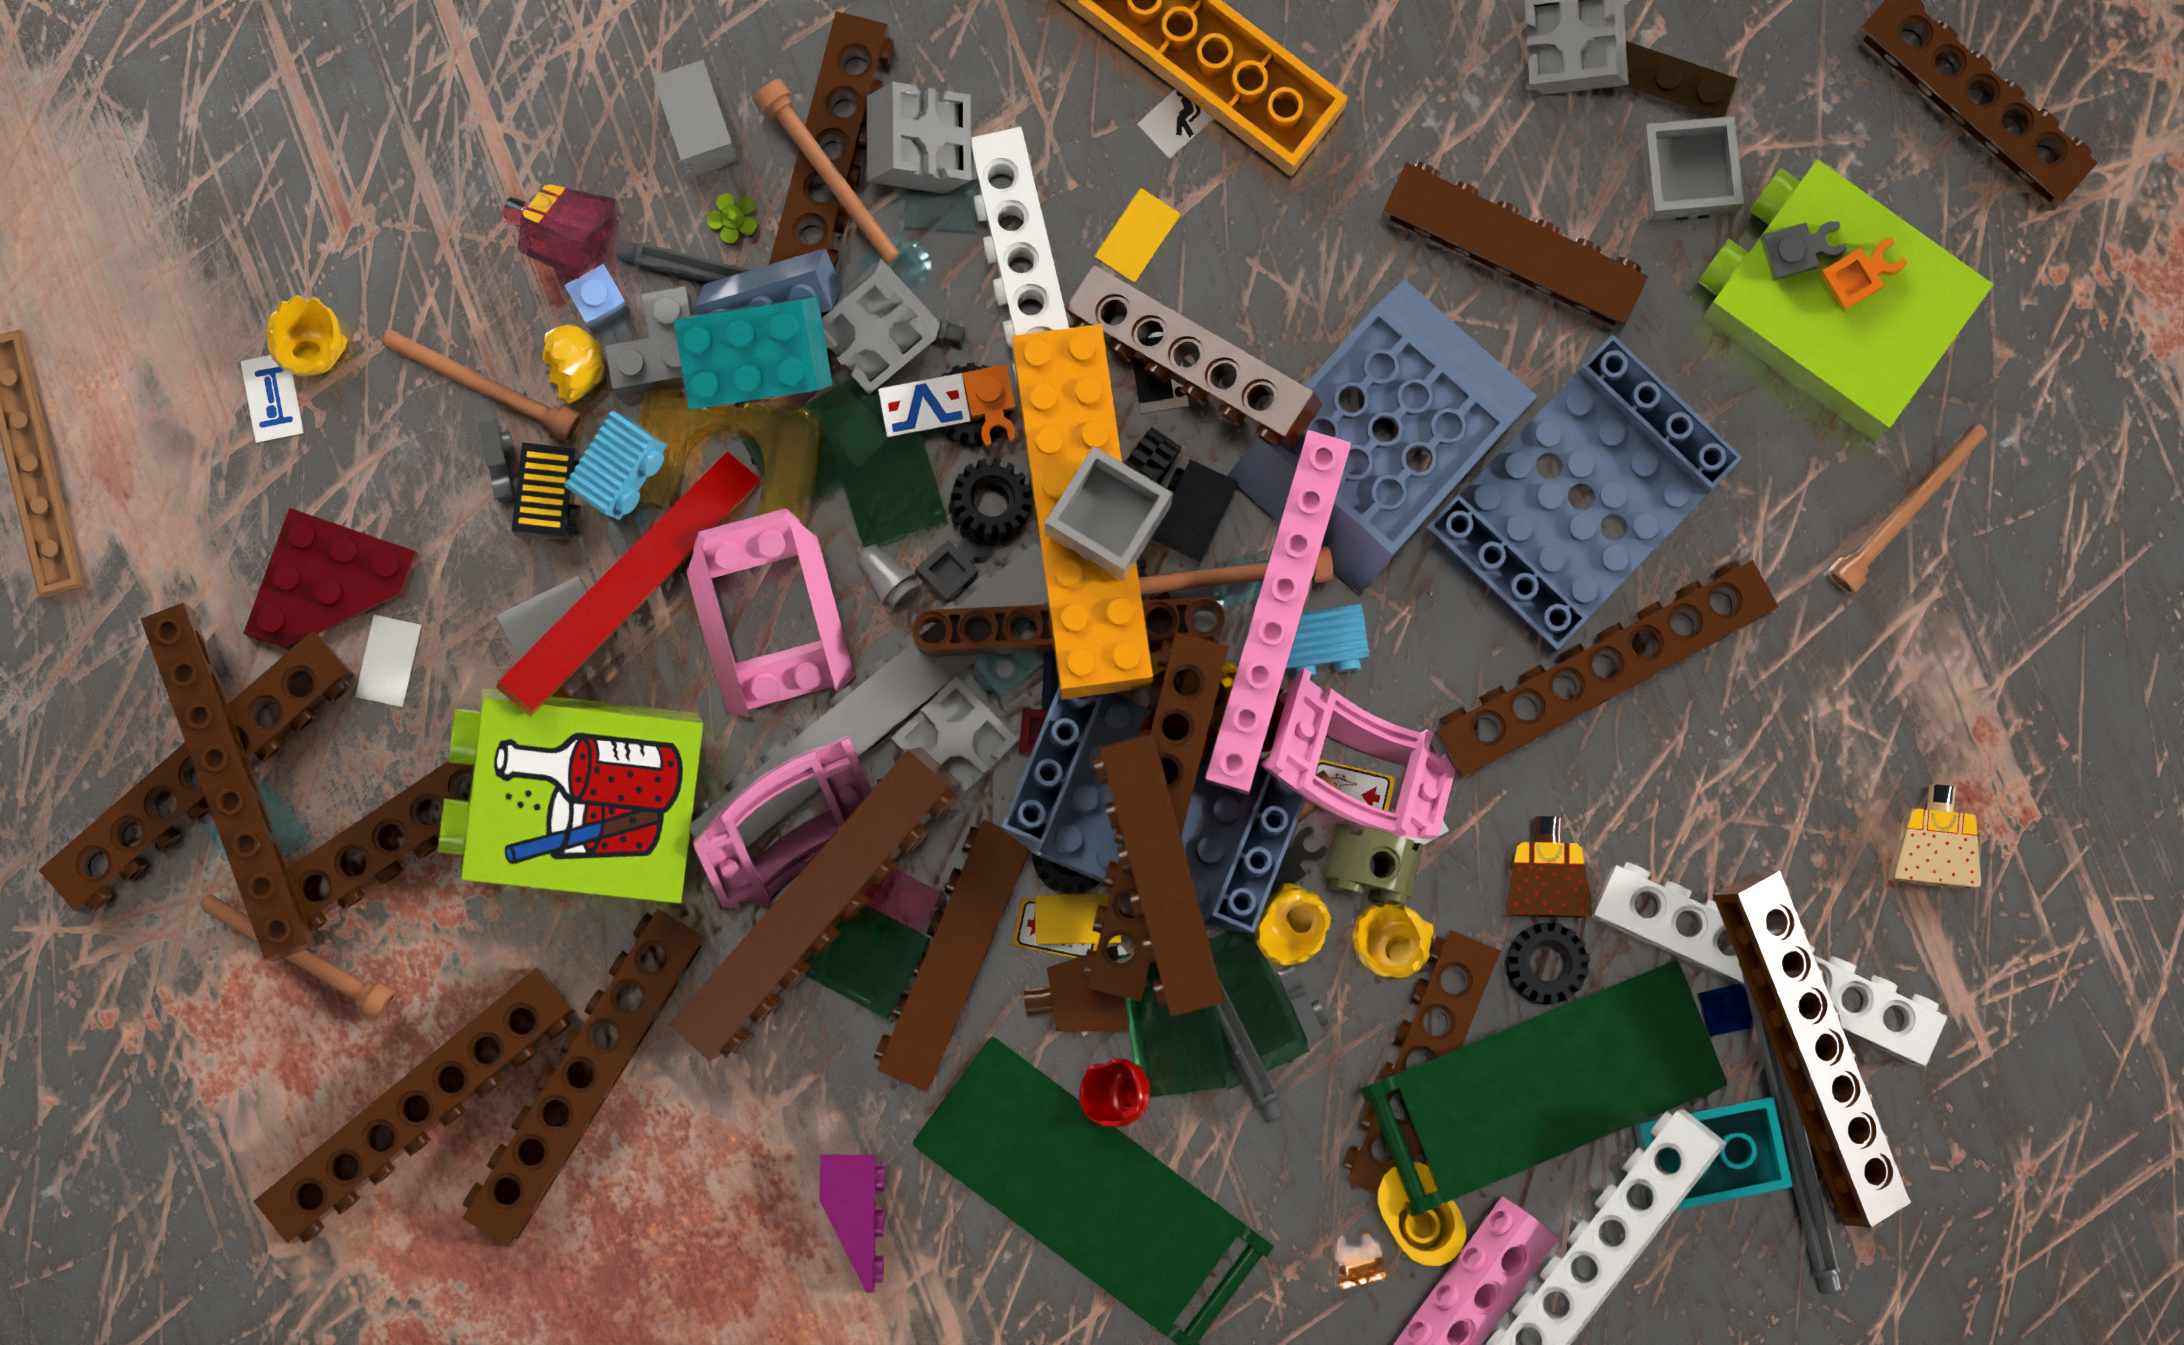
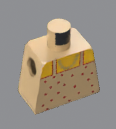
[1888,784,1981,890]

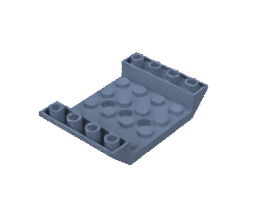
[1227,279,1538,594]
[1427,334,1743,651]
[1000,686,1318,934]

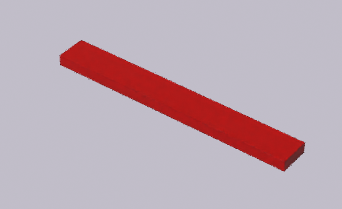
[496,451,761,717]

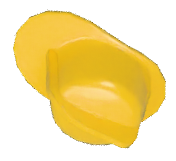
[1378,1162,1466,1266]

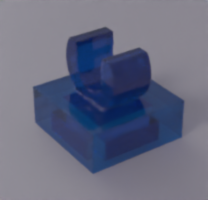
[1700,983,1753,1037]

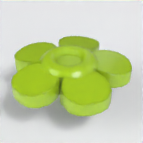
[707,193,758,244]

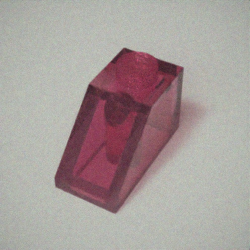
[865,870,943,935]

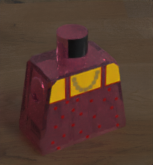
[502,184,616,279]

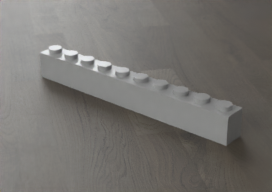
[690,542,1048,851]

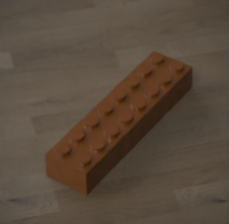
[669,747,961,1062]

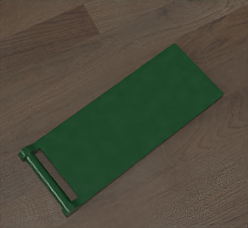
[1360,961,1727,1217]
[912,1037,1274,1345]

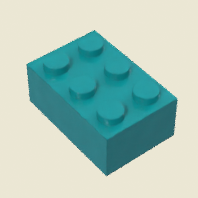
[673,296,833,410]
[1633,1097,1793,1210]

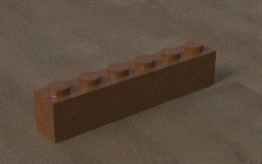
[1381,162,1648,332]
[1093,732,1225,1017]
[873,819,1030,1092]

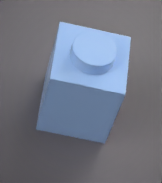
[564,263,630,333]

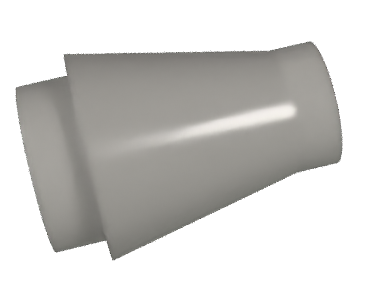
[856,544,921,611]

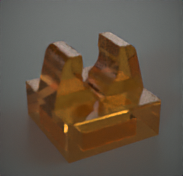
[1334,1230,1386,1289]

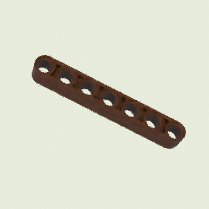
[912,597,1225,657]

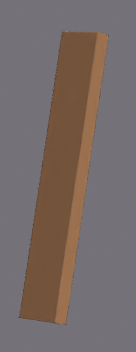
[0,329,85,599]

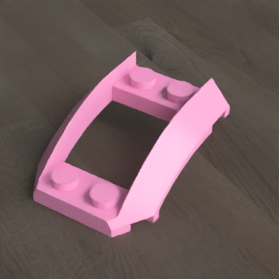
[686,508,855,718]
[1258,668,1455,840]
[693,735,872,909]

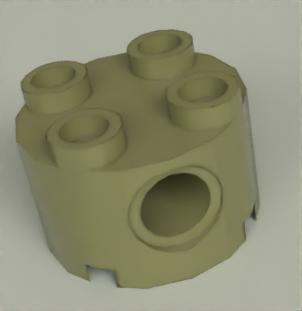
[1324,823,1423,905]

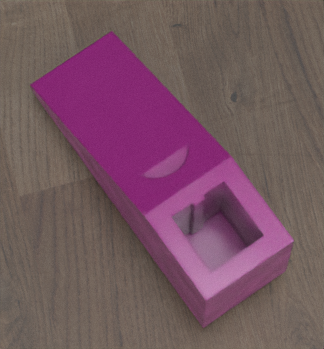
[820,1155,885,1293]

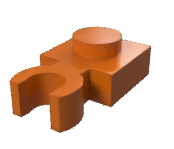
[1820,238,1907,312]
[962,364,1016,448]

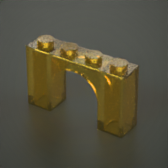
[637,388,825,529]

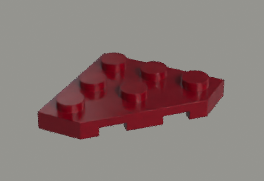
[243,508,418,650]

